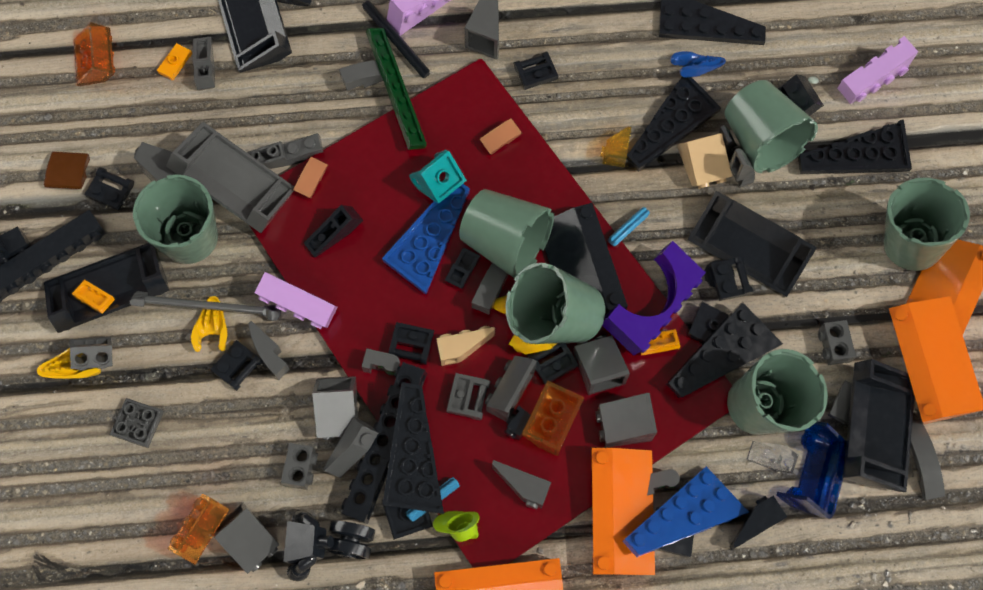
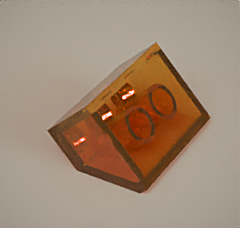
[73,22,115,86]
[522,380,584,456]
[168,494,229,565]

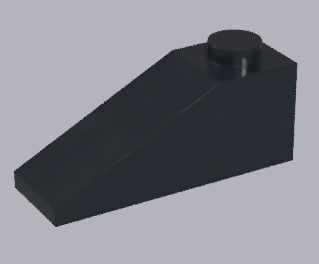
[304,205,363,257]
[729,495,787,550]

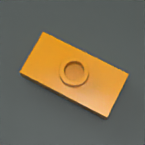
[157,43,193,81]
[72,280,115,314]
[641,329,680,356]

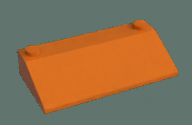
[894,240,983,335]
[889,296,983,425]
[591,448,655,575]
[434,558,563,590]

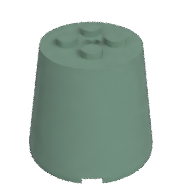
[724,80,818,173]
[133,175,218,264]
[884,178,970,271]
[459,189,554,278]
[506,263,605,344]
[727,349,828,435]

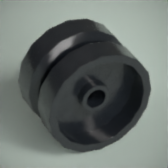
[325,520,375,560]

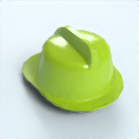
[433,511,480,542]

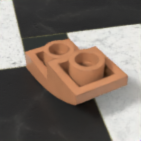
[480,118,522,155]
[293,157,328,198]

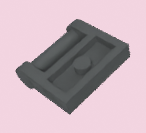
[447,373,490,420]

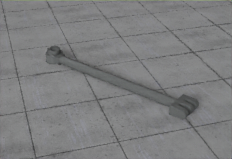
[130,291,281,321]

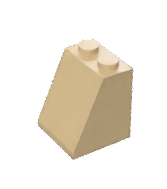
[677,133,732,189]

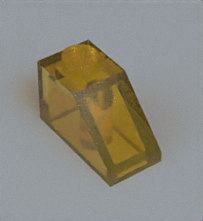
[600,127,631,168]

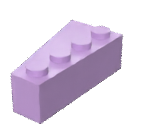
[387,0,451,36]
[837,36,918,104]
[255,272,338,329]

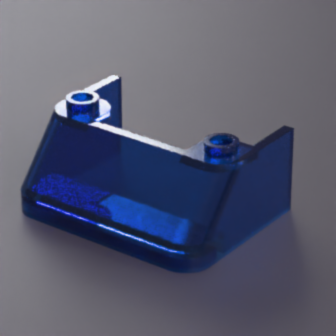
[776,422,846,519]

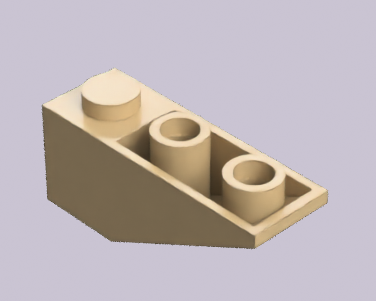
[436,326,495,366]

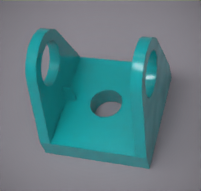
[409,150,467,203]

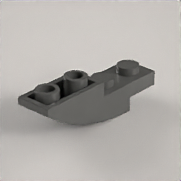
[247,133,323,169]

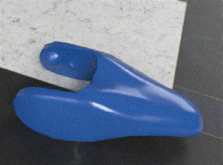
[670,51,726,77]

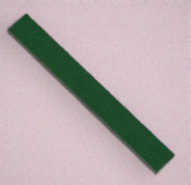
[366,28,427,150]

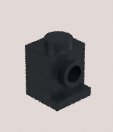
[504,406,534,440]

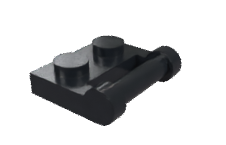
[513,51,558,90]
[85,167,134,211]
[709,256,754,301]
[388,322,435,365]
[210,340,263,391]
[527,343,579,386]

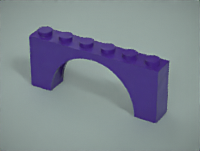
[602,241,706,356]

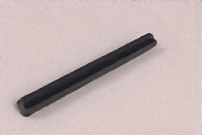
[362,0,430,78]

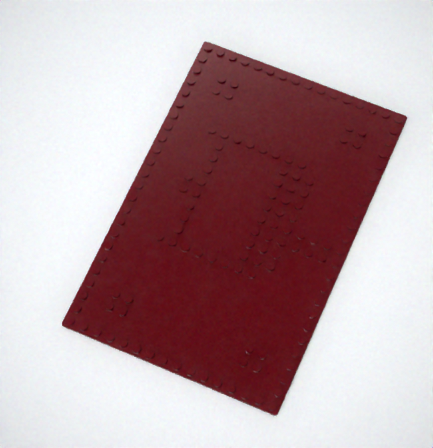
[249,59,732,568]

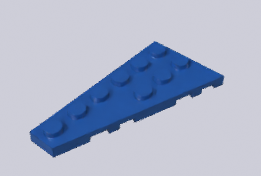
[382,184,470,295]
[622,466,749,557]

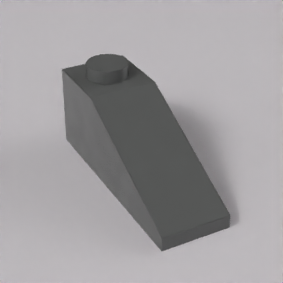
[323,417,378,478]
[492,460,551,510]

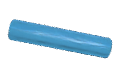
[608,207,650,246]
[406,477,460,522]

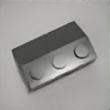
[485,356,537,422]

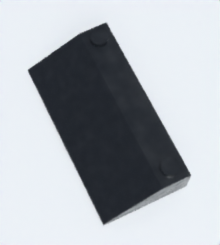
[218,0,292,73]
[687,191,817,297]
[544,203,628,316]
[44,243,170,333]
[843,359,915,493]

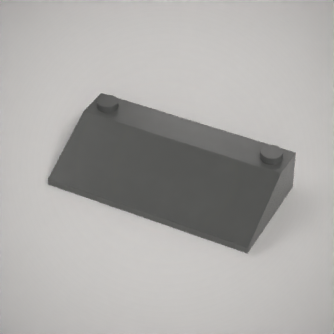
[166,122,294,233]

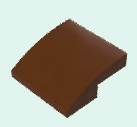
[44,152,90,189]

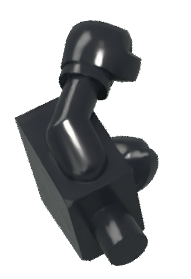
[283,510,334,581]

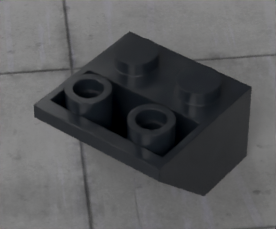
[778,74,824,116]

